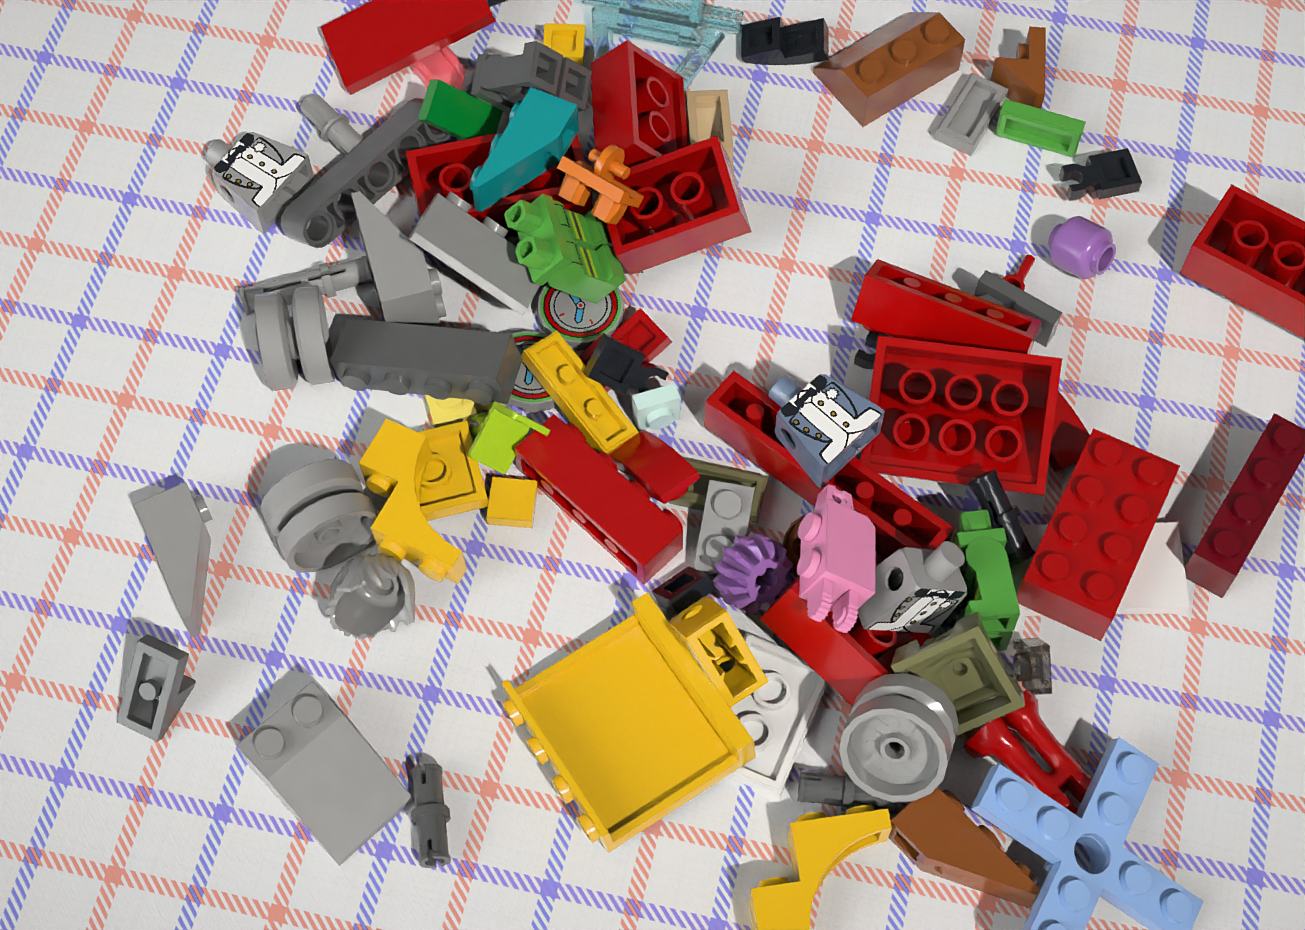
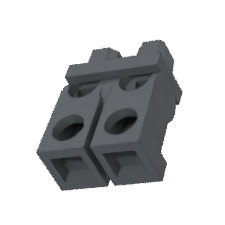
[462,41,592,114]

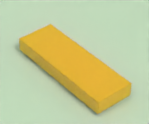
[521,331,639,455]

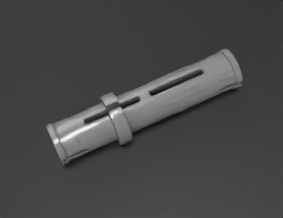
[239,256,373,316]

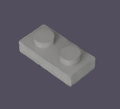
[693,480,755,576]

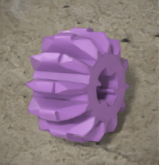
[712,532,793,615]

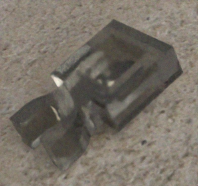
[1013,638,1052,695]

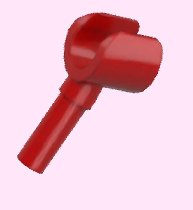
[1002,255,1035,291]

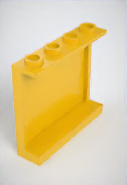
[501,592,756,853]

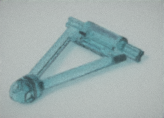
[582,0,744,167]

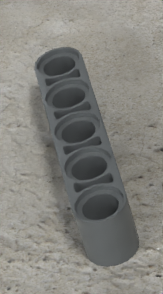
[281,98,451,248]

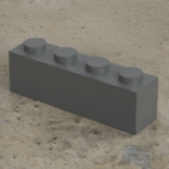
[330,318,523,404]

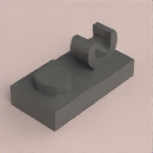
[974,270,1063,347]

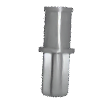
[300,93,365,156]

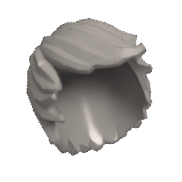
[324,553,415,639]

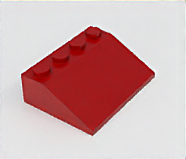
[861,336,1062,496]

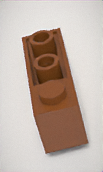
[888,787,1041,908]

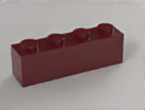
[1185,413,1305,598]

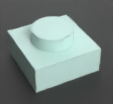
[632,383,681,431]

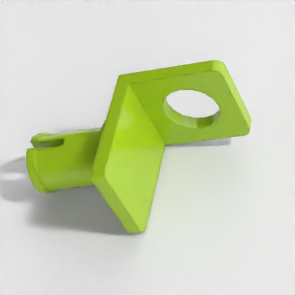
[468,401,551,474]

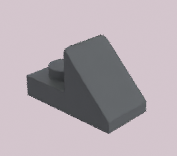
[117,634,196,742]

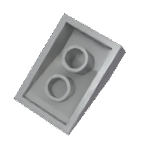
[351,191,446,327]
[236,681,414,866]

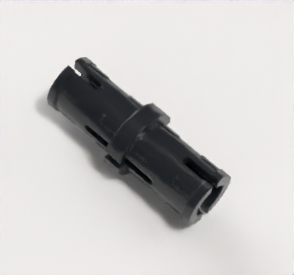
[968,469,1035,566]

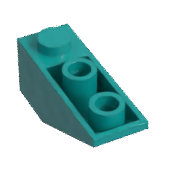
[469,87,579,212]

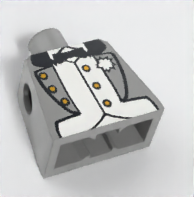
[206,132,314,234]
[857,541,967,633]

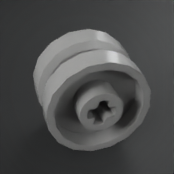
[254,285,335,391]
[260,459,378,573]
[839,673,959,802]

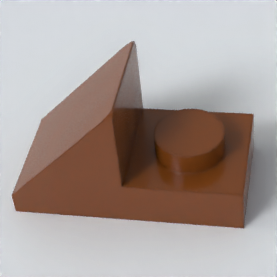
[990,26,1046,109]

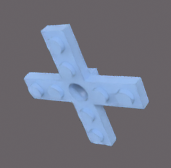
[970,737,1203,930]

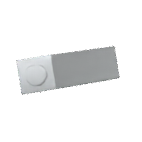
[134,482,213,638]

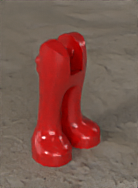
[962,688,1092,815]

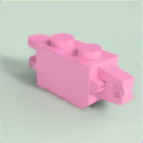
[797,484,875,633]

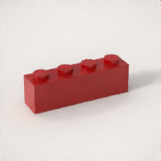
[851,259,1042,354]
[514,414,683,585]

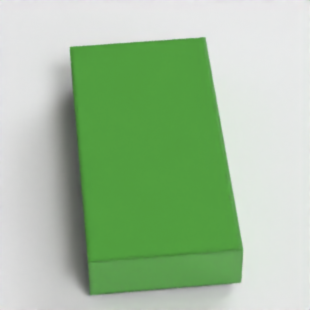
[994,99,1086,157]

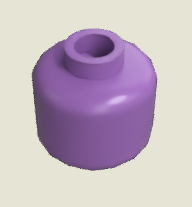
[1048,216,1116,279]

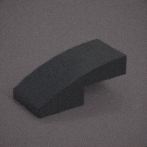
[741,17,829,65]

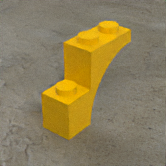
[359,418,467,584]
[749,805,892,930]

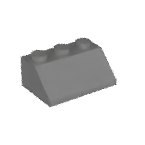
[408,191,540,316]

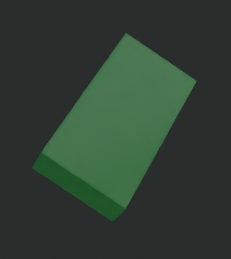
[418,79,503,140]

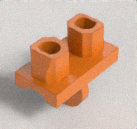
[557,145,644,225]

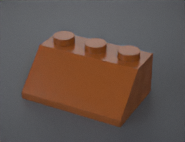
[813,12,965,127]

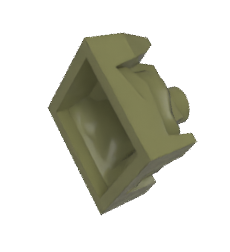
[891,612,1025,736]

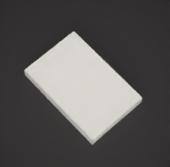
[726,633,828,799]

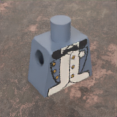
[768,374,885,488]

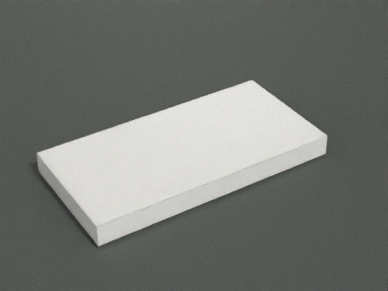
[1010,522,1190,616]

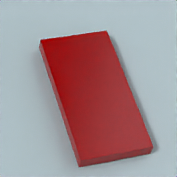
[320,0,496,95]

